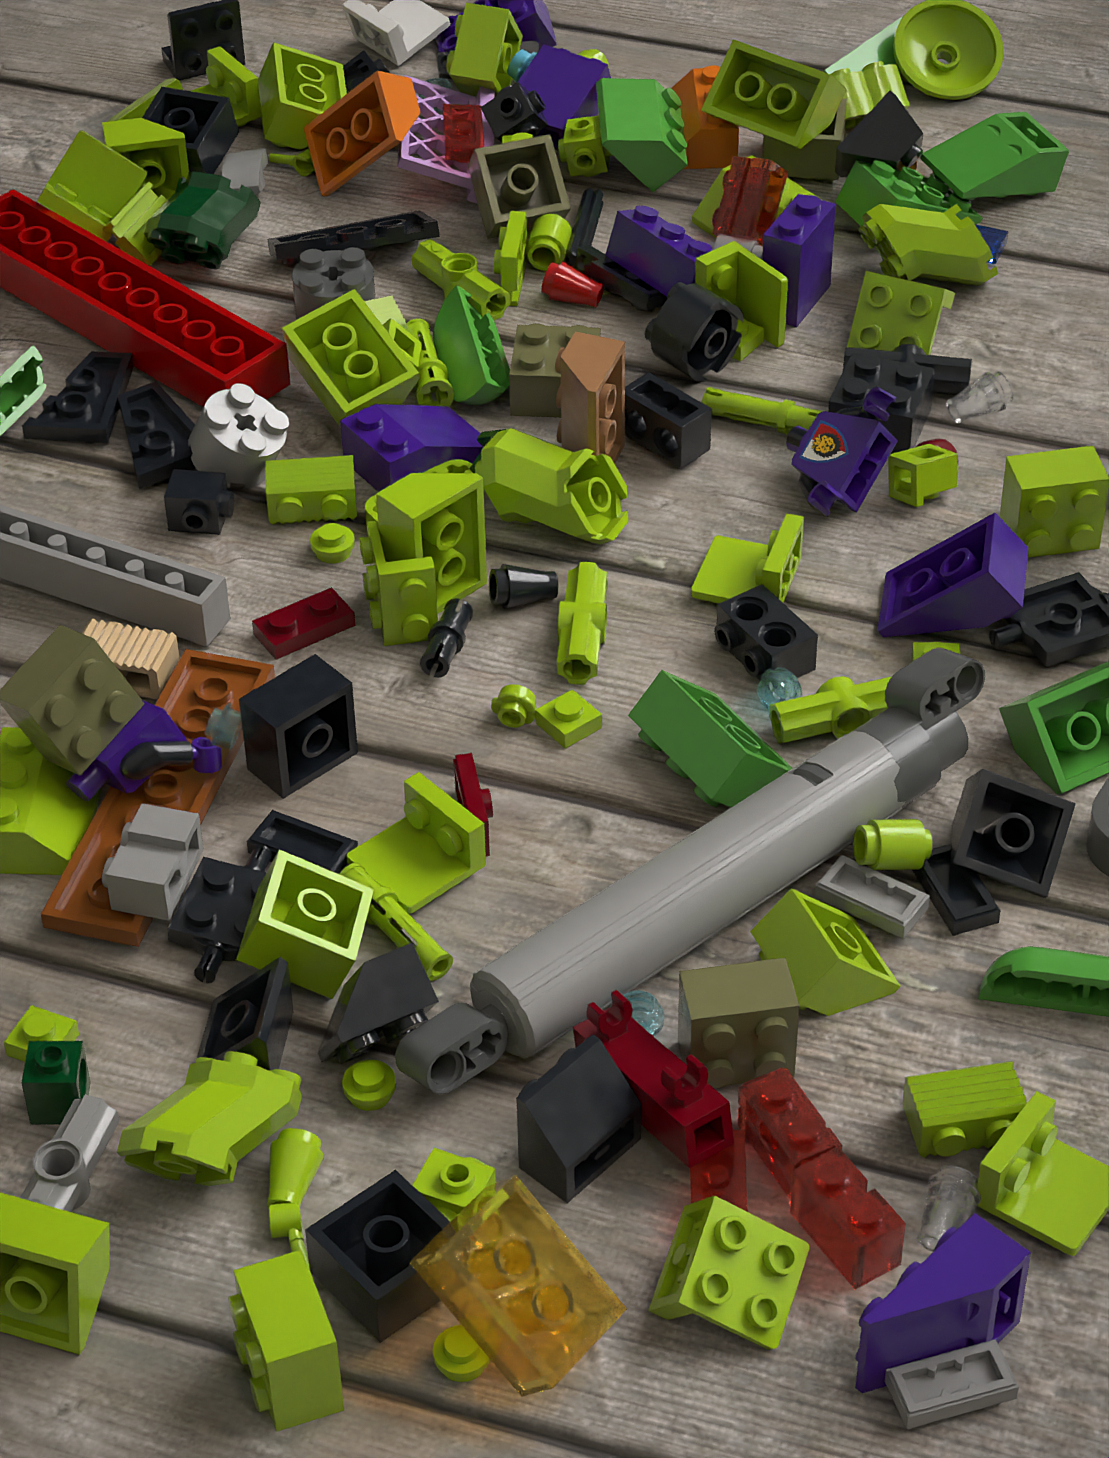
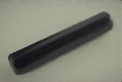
[566,188,604,267]

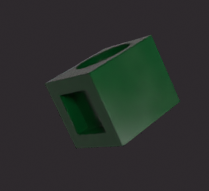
[21,1041,91,1125]

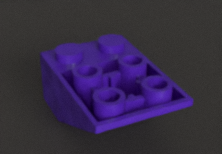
[436,0,557,52]
[855,1213,1031,1393]

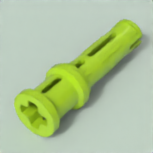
[406,318,454,407]

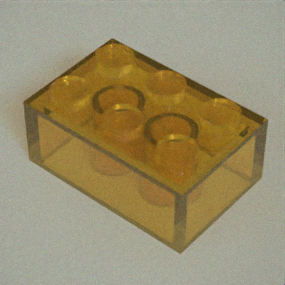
[409,1174,627,1397]

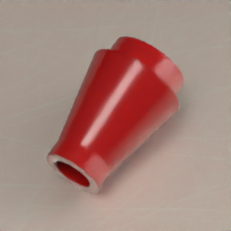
[541,262,604,308]

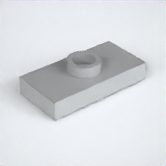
[815,855,930,939]
[885,1339,1019,1429]

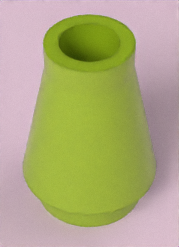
[267,1128,324,1208]

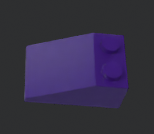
[340,404,483,492]
[877,513,1029,637]

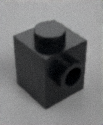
[164,469,234,535]

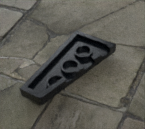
[267,210,440,265]

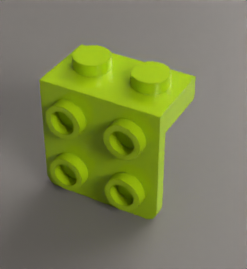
[360,520,438,646]

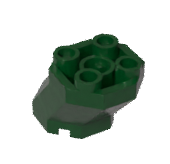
[144,171,261,270]

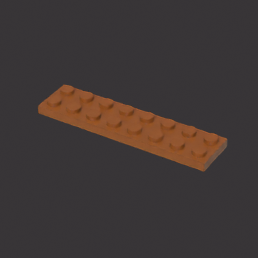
[41,649,275,947]

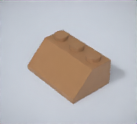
[555,332,625,464]

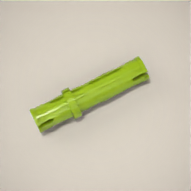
[702,387,828,434]
[339,863,453,981]

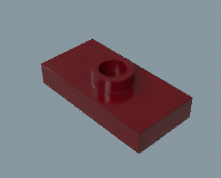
[453,753,493,856]

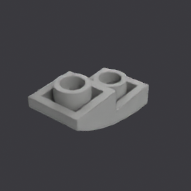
[222,148,268,196]

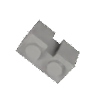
[102,803,204,920]

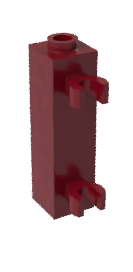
[572,990,734,1168]

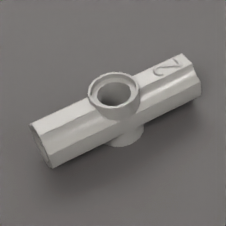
[20,1094,119,1212]

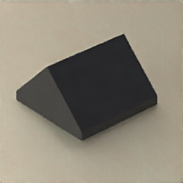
[197,957,294,1071]

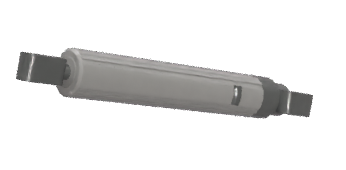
[395,647,985,1094]

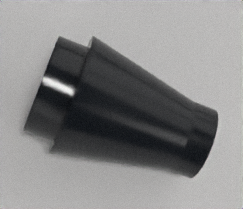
[489,564,558,609]

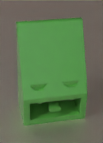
[920,112,1069,200]
[835,160,983,226]

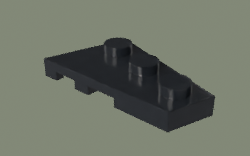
[22,351,134,444]
[118,381,196,490]

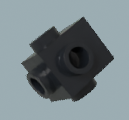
[480,82,549,142]

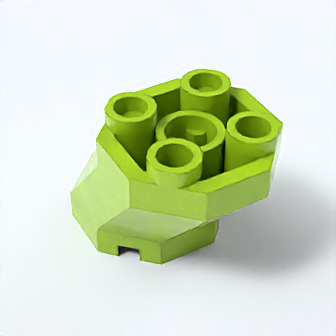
[858,204,999,286]
[475,428,628,545]
[117,1051,302,1186]

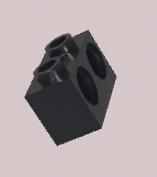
[625,372,712,469]
[714,584,818,691]

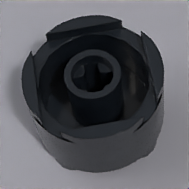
[645,282,744,381]

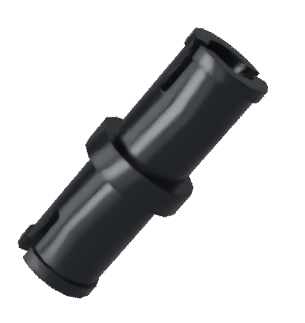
[420,598,473,678]

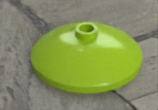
[893,0,1004,100]

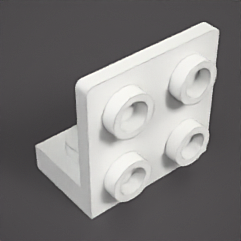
[342,0,451,66]

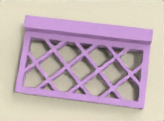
[397,75,494,204]

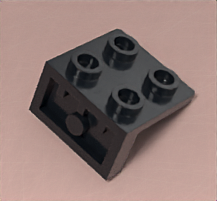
[161,0,246,81]

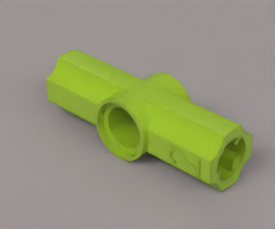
[412,238,510,321]
[557,562,608,685]
[769,676,892,744]

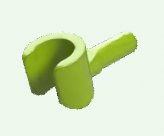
[269,148,315,177]
[269,1203,312,1275]

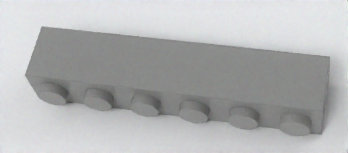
[0,505,231,647]

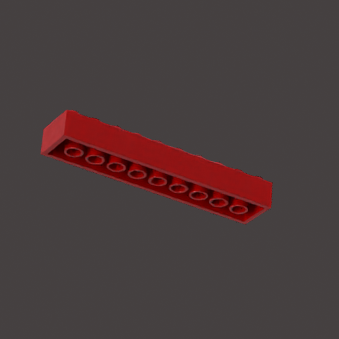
[0,189,291,408]

